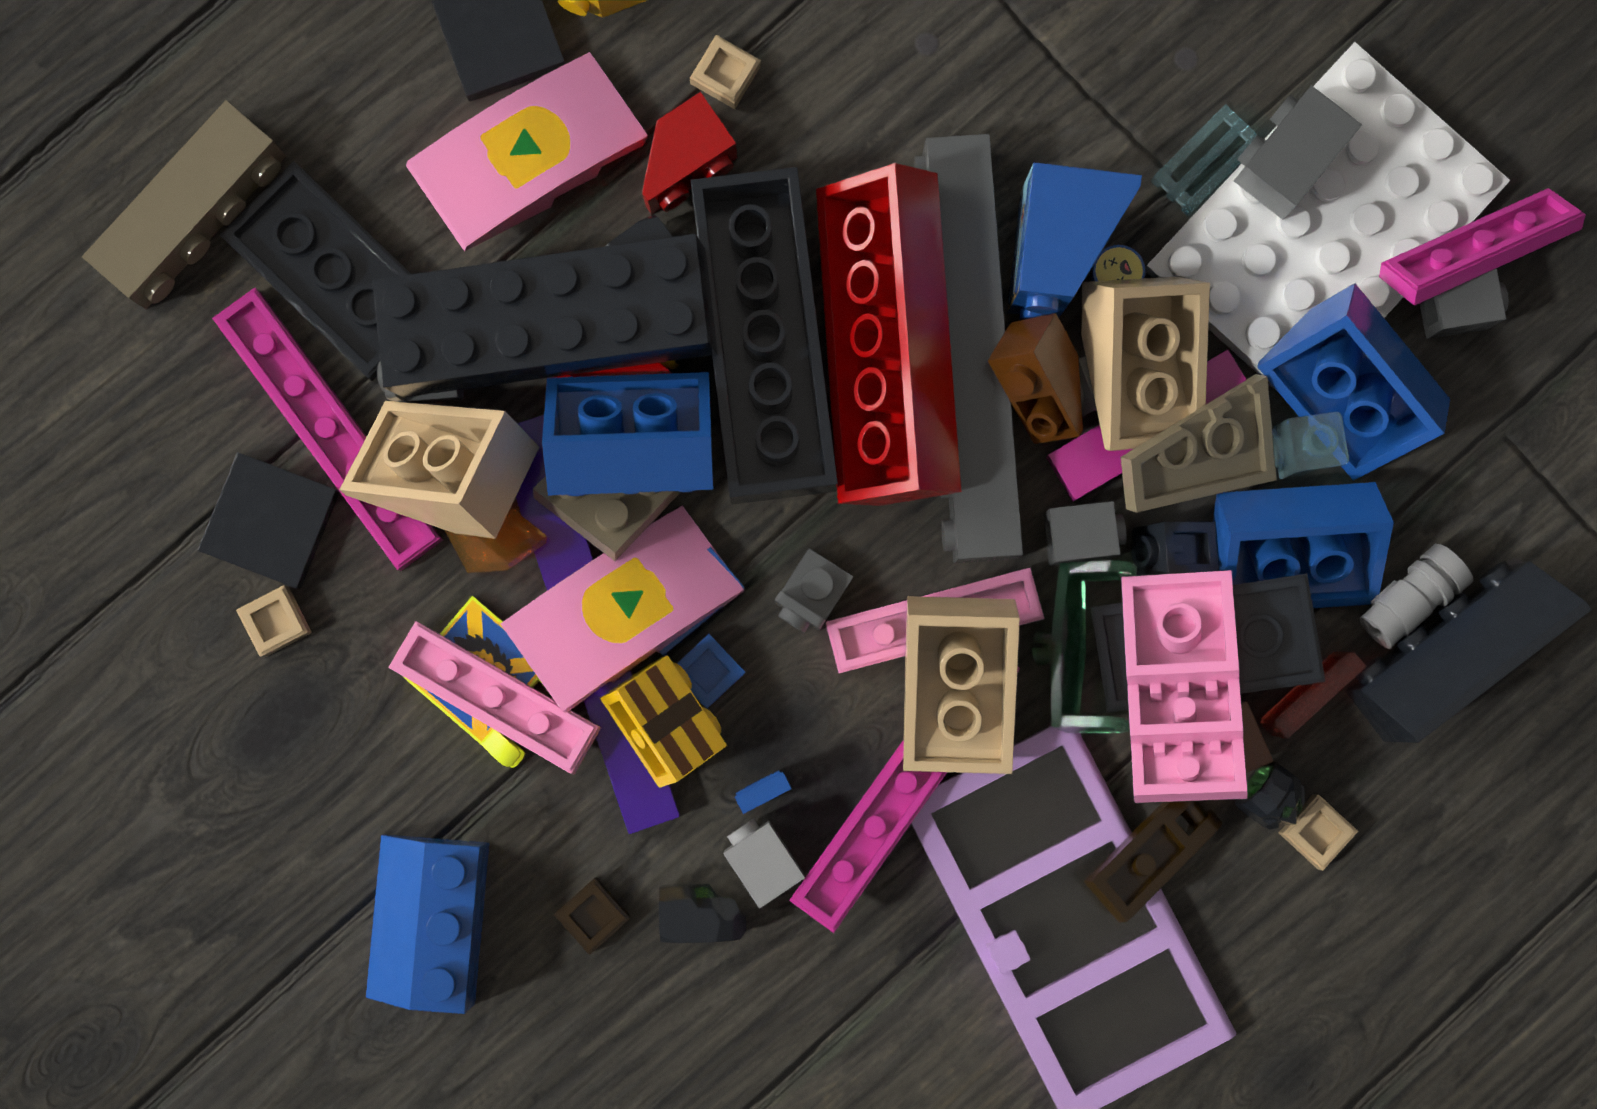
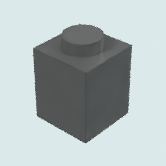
[1419,268,1509,339]
[1042,501,1126,566]

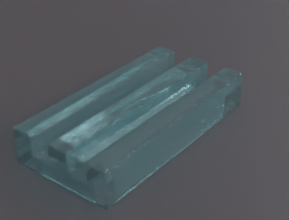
[1151,104,1257,217]

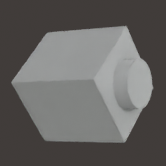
[723,819,805,909]

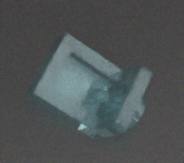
[1272,412,1349,479]

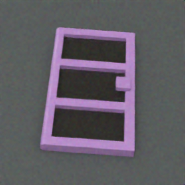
[911,716,1237,1109]

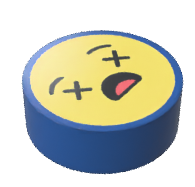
[1090,245,1145,281]

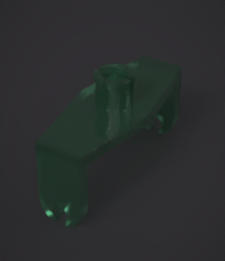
[1032,560,1137,733]

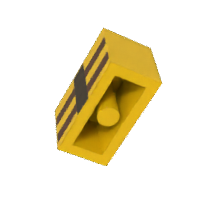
[600,655,727,788]

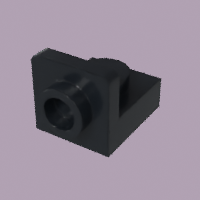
[1131,522,1219,576]

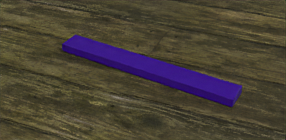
[516,415,680,834]

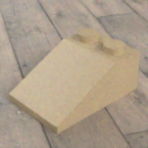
[1081,277,1210,451]
[339,401,539,539]
[903,596,1020,774]

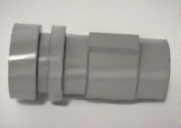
[1360,543,1473,649]

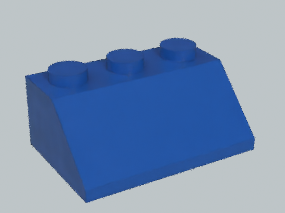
[1257,283,1450,481]
[542,372,713,496]
[1213,482,1394,608]
[366,834,490,1014]

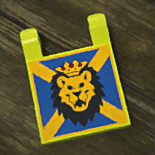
[403,596,542,768]

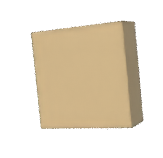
[690,35,761,109]
[236,585,312,658]
[1278,794,1358,871]

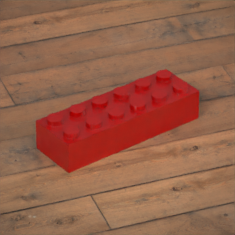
[816,163,962,506]

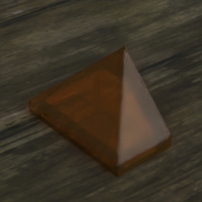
[445,507,547,573]

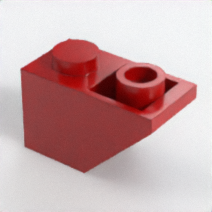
[642,92,737,215]

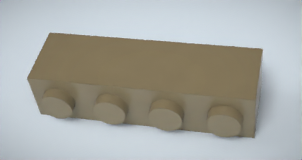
[82,100,286,309]

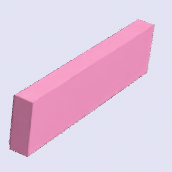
[825,568,1044,674]
[388,621,601,774]

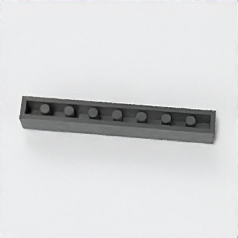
[914,134,1023,563]

